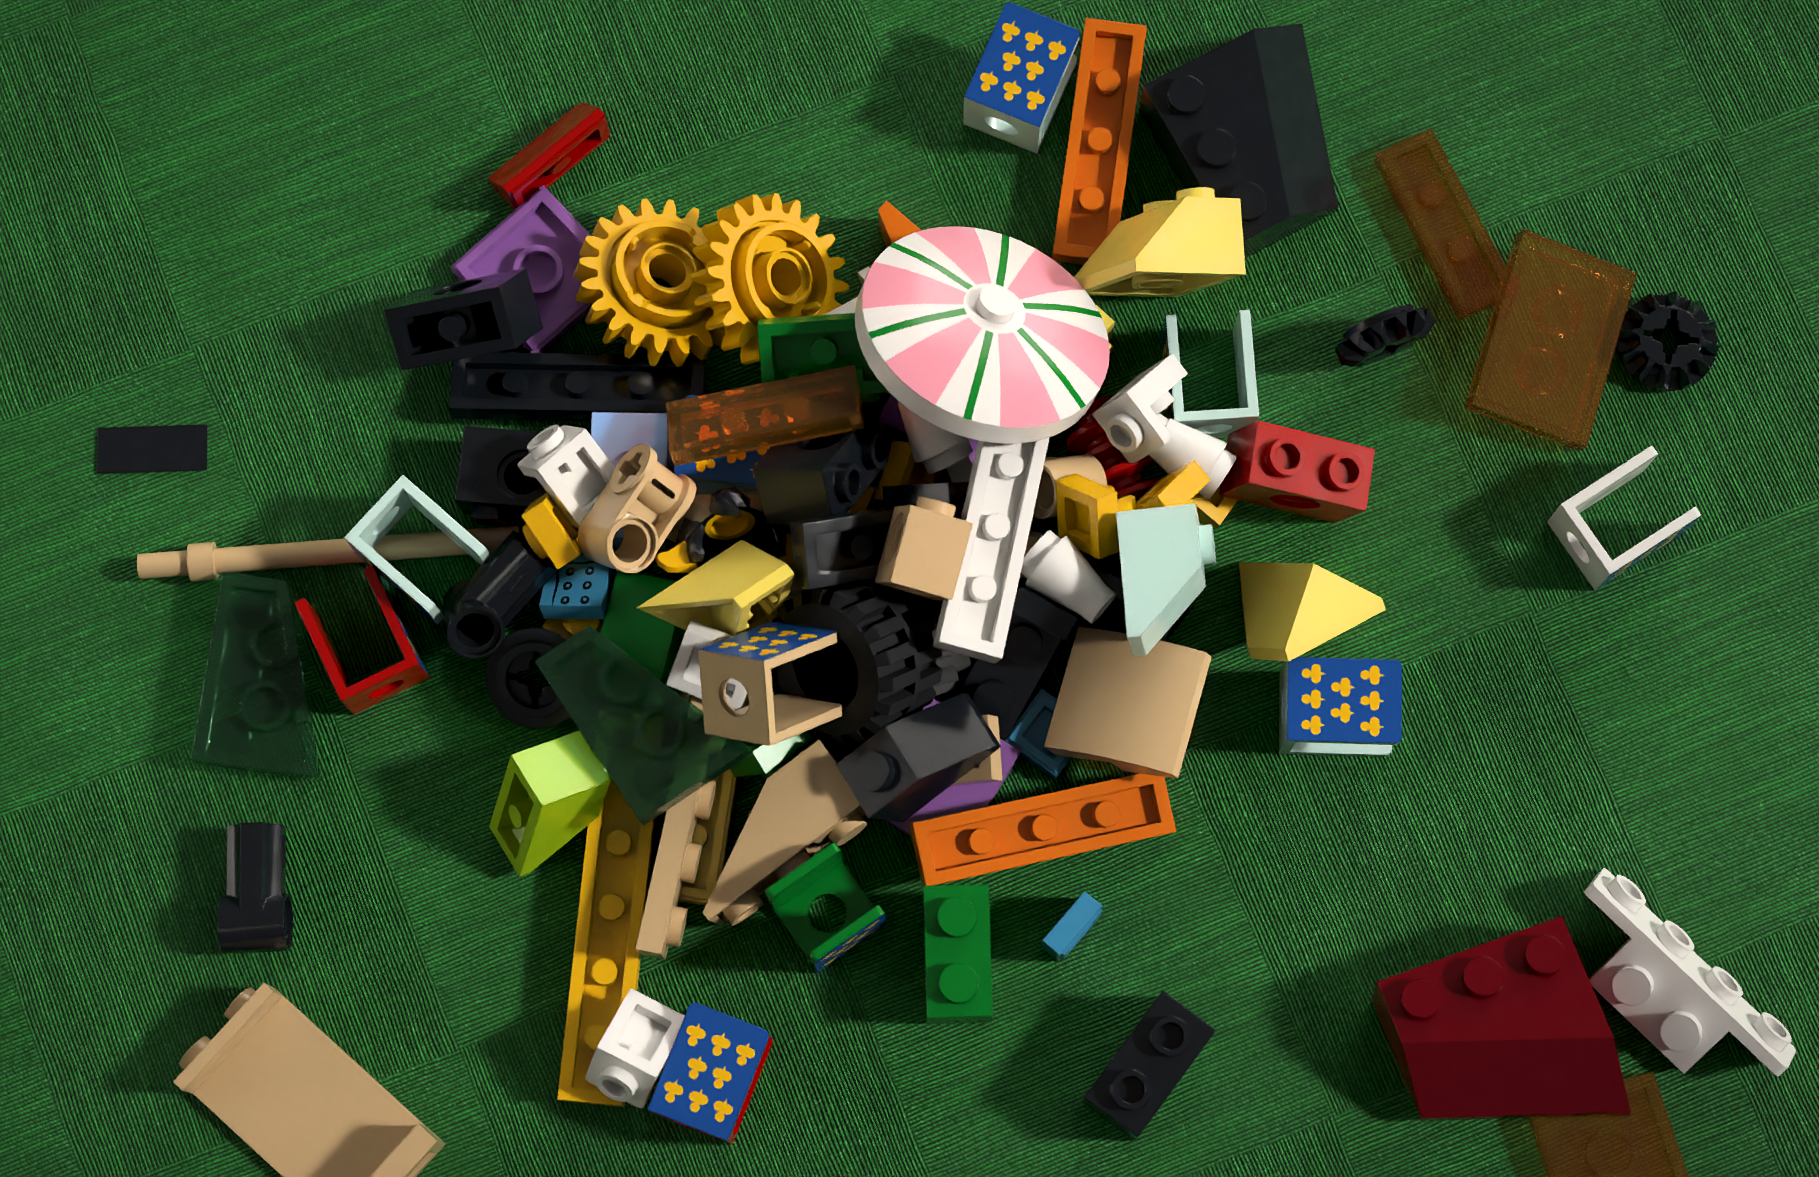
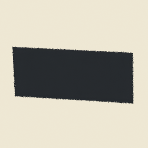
[97,424,208,474]

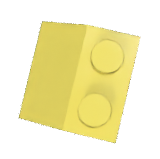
[1074,187,1246,297]

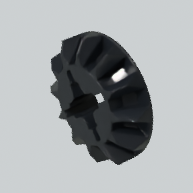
[1617,291,1720,391]
[1335,304,1435,367]
[486,625,588,729]

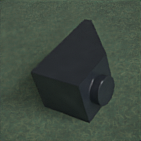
[836,693,1001,822]

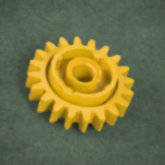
[690,193,849,365]
[573,199,726,367]

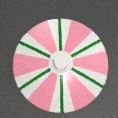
[855,226,1110,444]

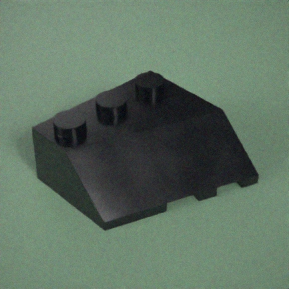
[1139,23,1338,258]

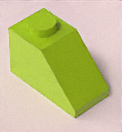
[489,731,611,877]

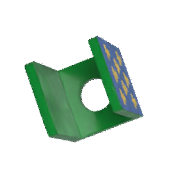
[764,842,886,973]

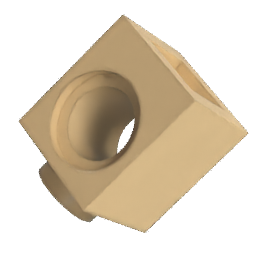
[874,497,973,600]

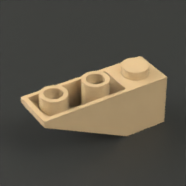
[703,740,867,925]

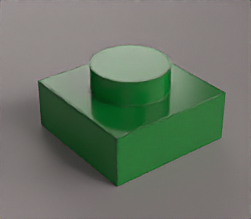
[723,731,813,779]

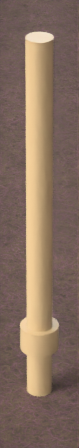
[137,525,521,582]

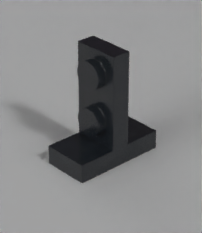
[955,578,1078,740]

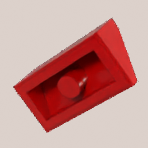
[489,102,610,210]

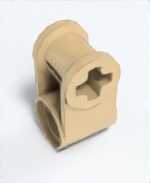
[578,444,697,573]

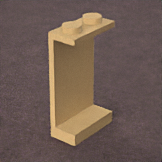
[173,983,445,1177]

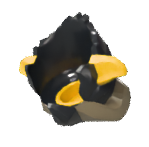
[655,487,794,575]

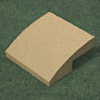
[1044,626,1212,778]

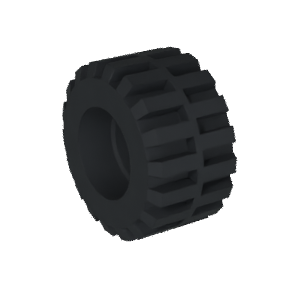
[771,578,942,746]

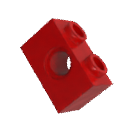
[1219,420,1375,523]

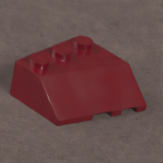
[1372,916,1631,1121]

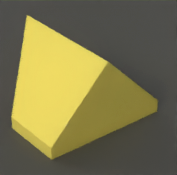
[637,540,794,636]
[1239,562,1386,661]

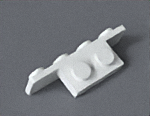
[1584,868,1796,1076]

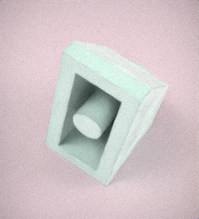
[1116,503,1216,657]

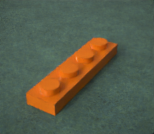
[1052,18,1147,265]
[909,774,1176,887]

